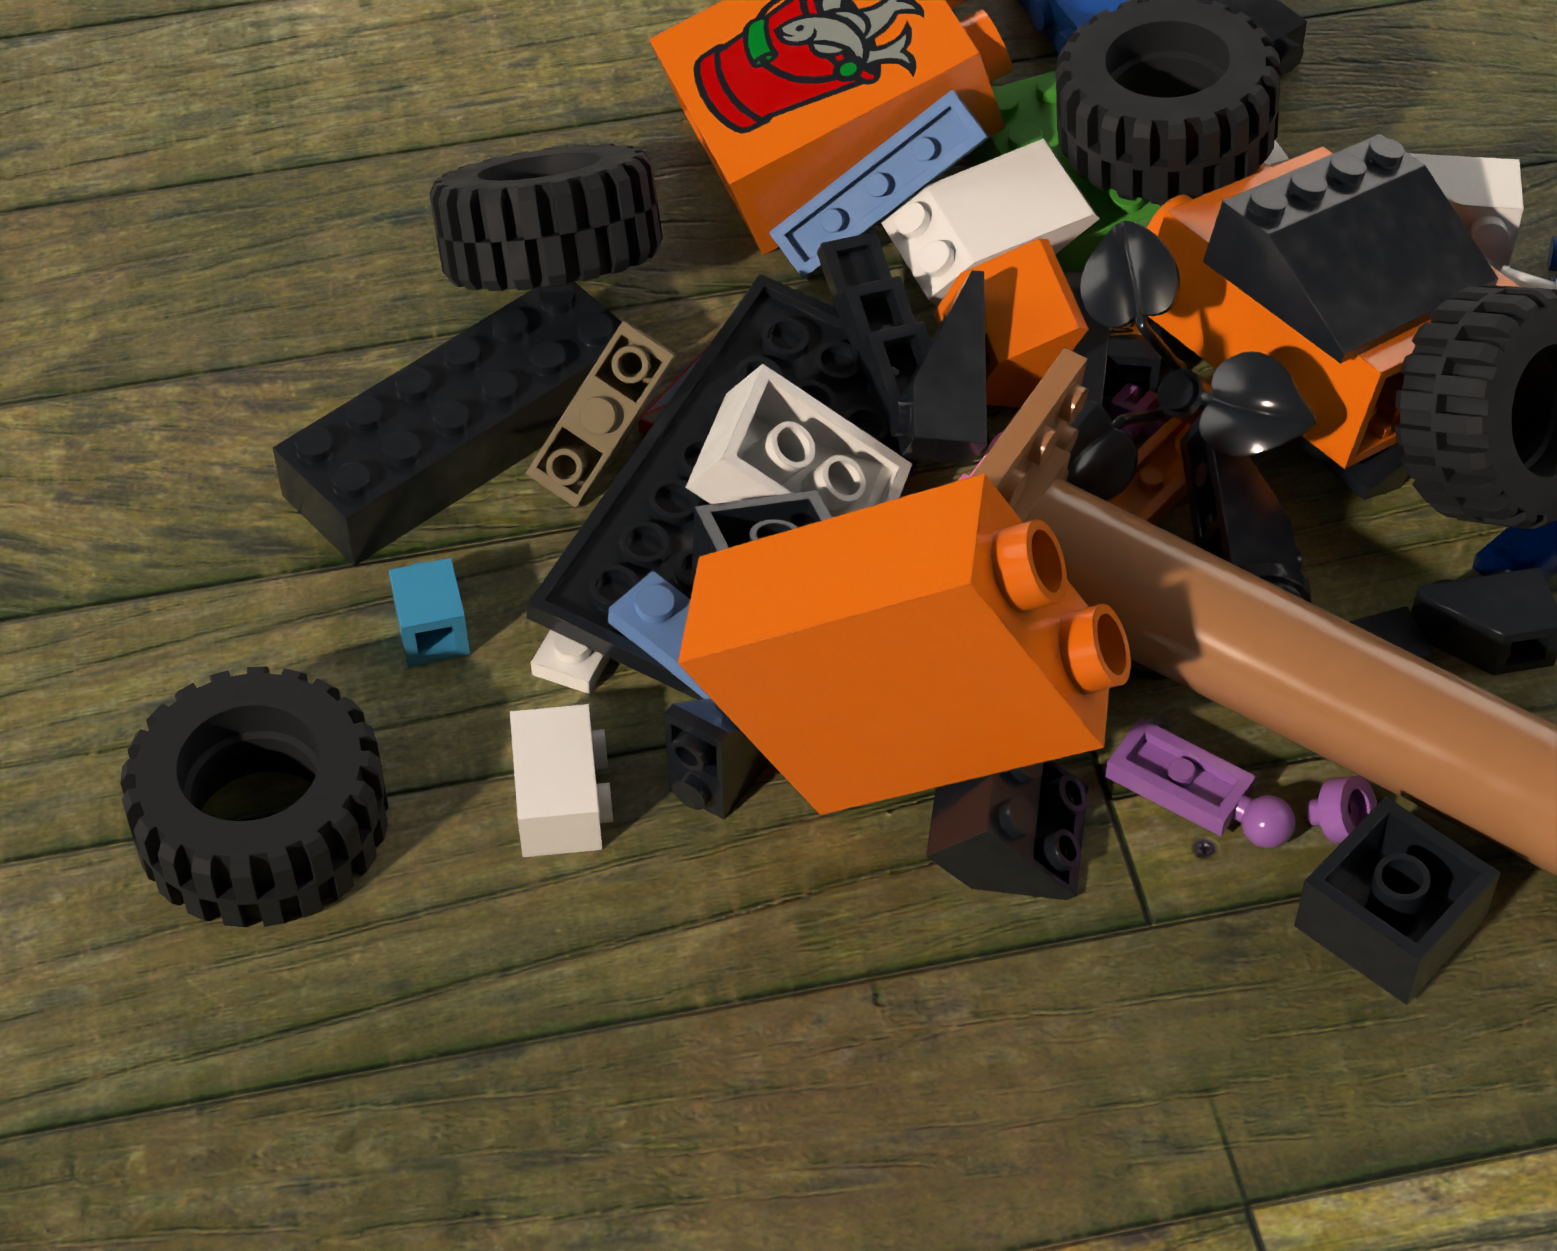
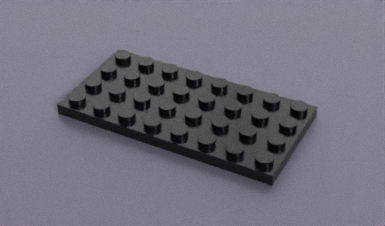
[527,274,919,700]

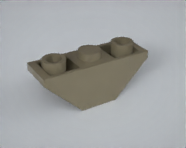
[525,320,676,508]

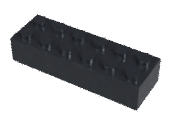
[272,282,622,566]

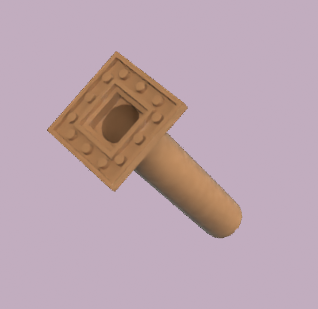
[971,348,1557,876]

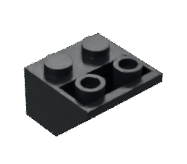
[926,760,1088,900]

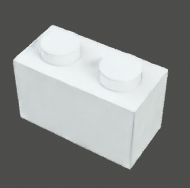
[510,704,613,857]

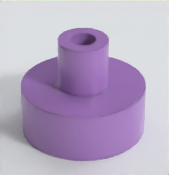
[1306,776,1377,844]

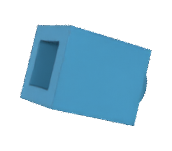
[389,558,470,667]

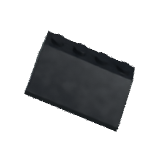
[1203,134,1499,364]

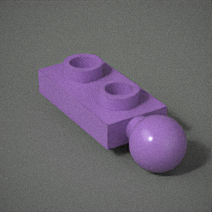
[1105,717,1295,849]

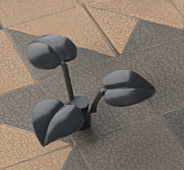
[1066,221,1317,502]

